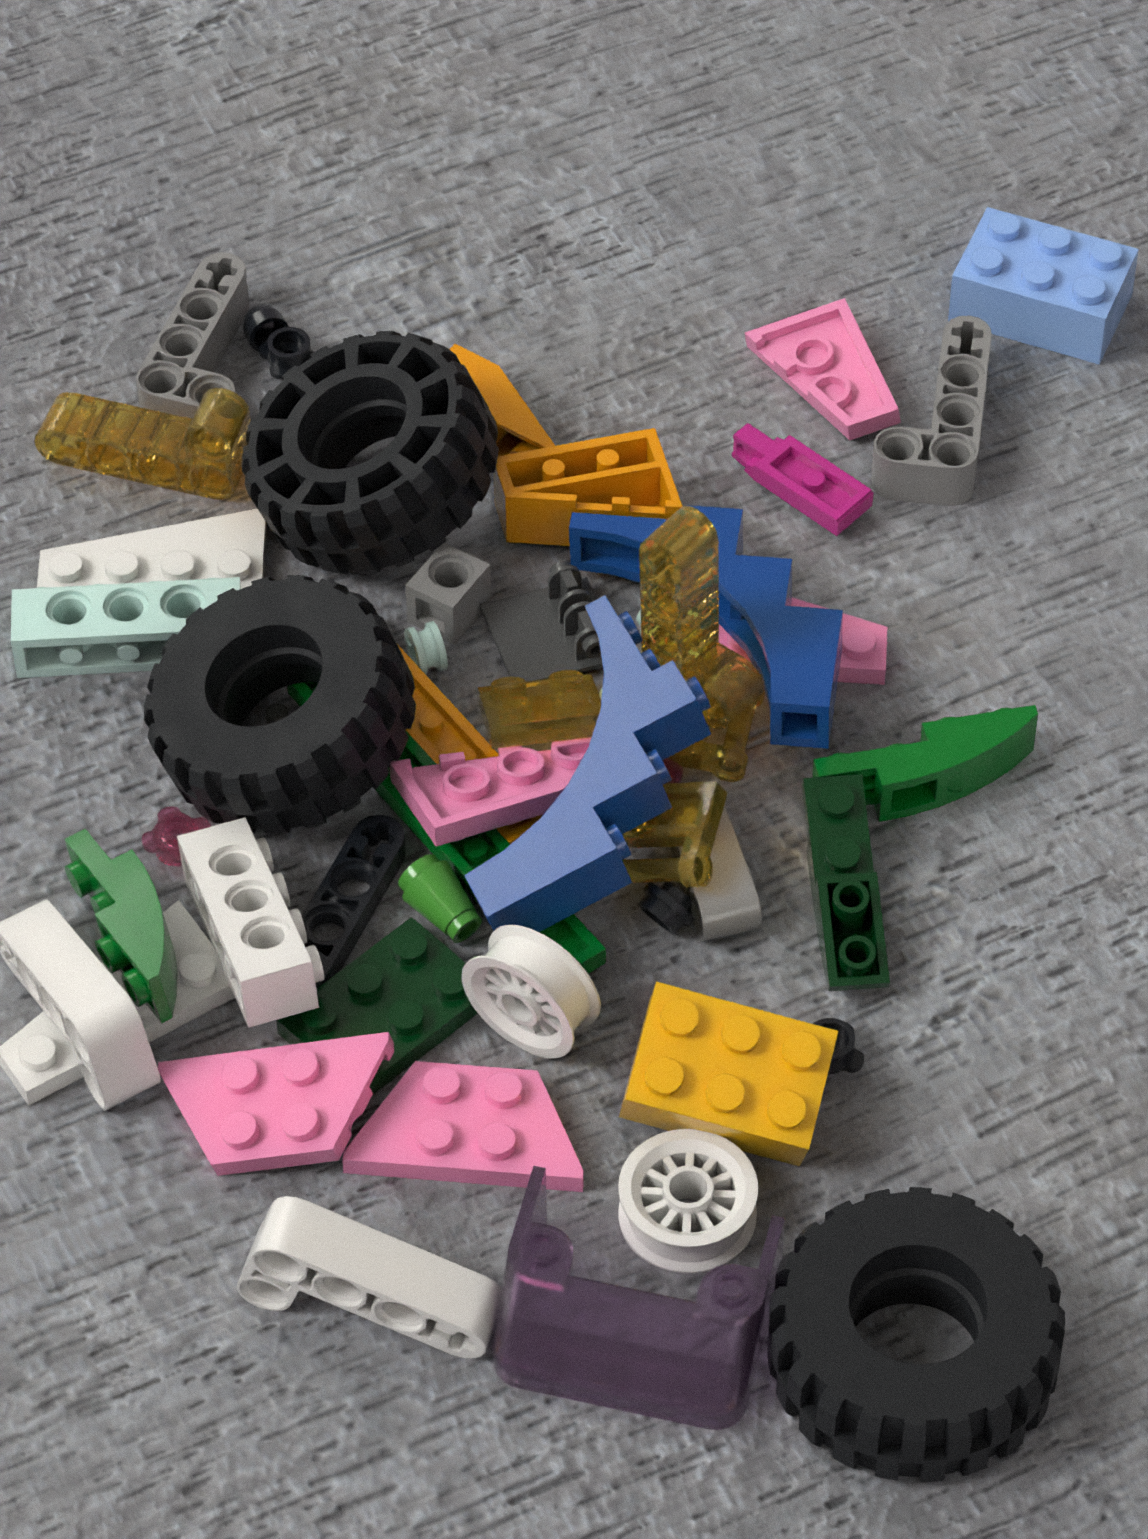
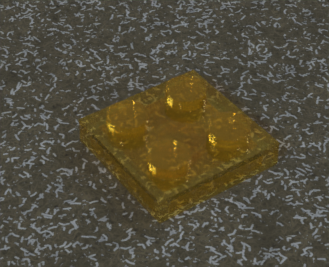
[478,670,601,749]

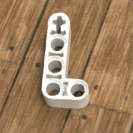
[0,899,161,1111]
[237,1196,505,1359]

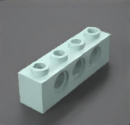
[11,577,241,678]

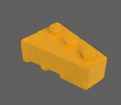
[493,428,683,546]

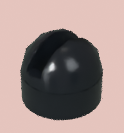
[243,305,289,352]

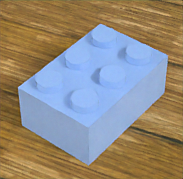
[948,207,1139,365]

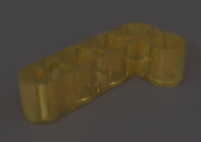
[34,388,251,500]
[639,506,764,730]

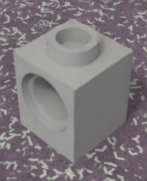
[405,543,491,645]

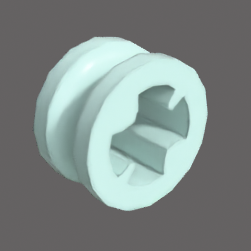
[404,621,448,675]

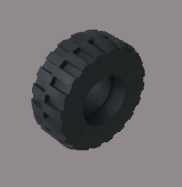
[242,331,499,574]
[144,575,416,835]
[767,1187,1065,1482]

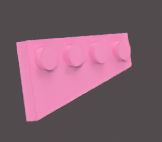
[389,735,592,847]

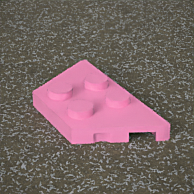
[158,1032,394,1176]
[342,1061,584,1192]

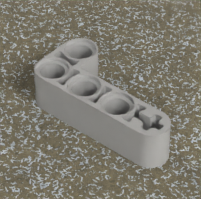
[136,252,249,446]
[871,316,992,506]

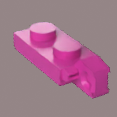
[732,423,874,536]

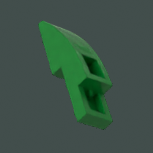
[812,705,1038,822]
[64,829,178,1024]

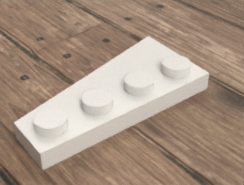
[37,509,267,589]
[0,900,235,1106]

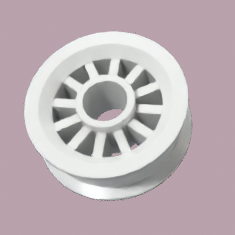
[461,925,601,1058]
[618,1129,758,1274]

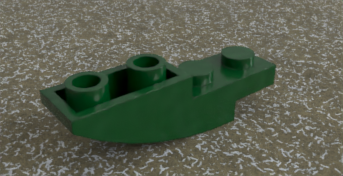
[802,774,890,991]

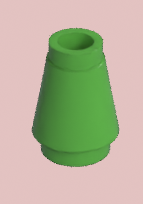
[398,854,482,943]

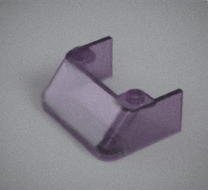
[493,1166,785,1430]

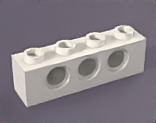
[177,817,324,1028]

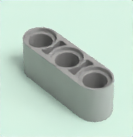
[658,786,762,941]

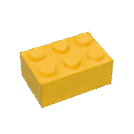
[619,981,838,1166]

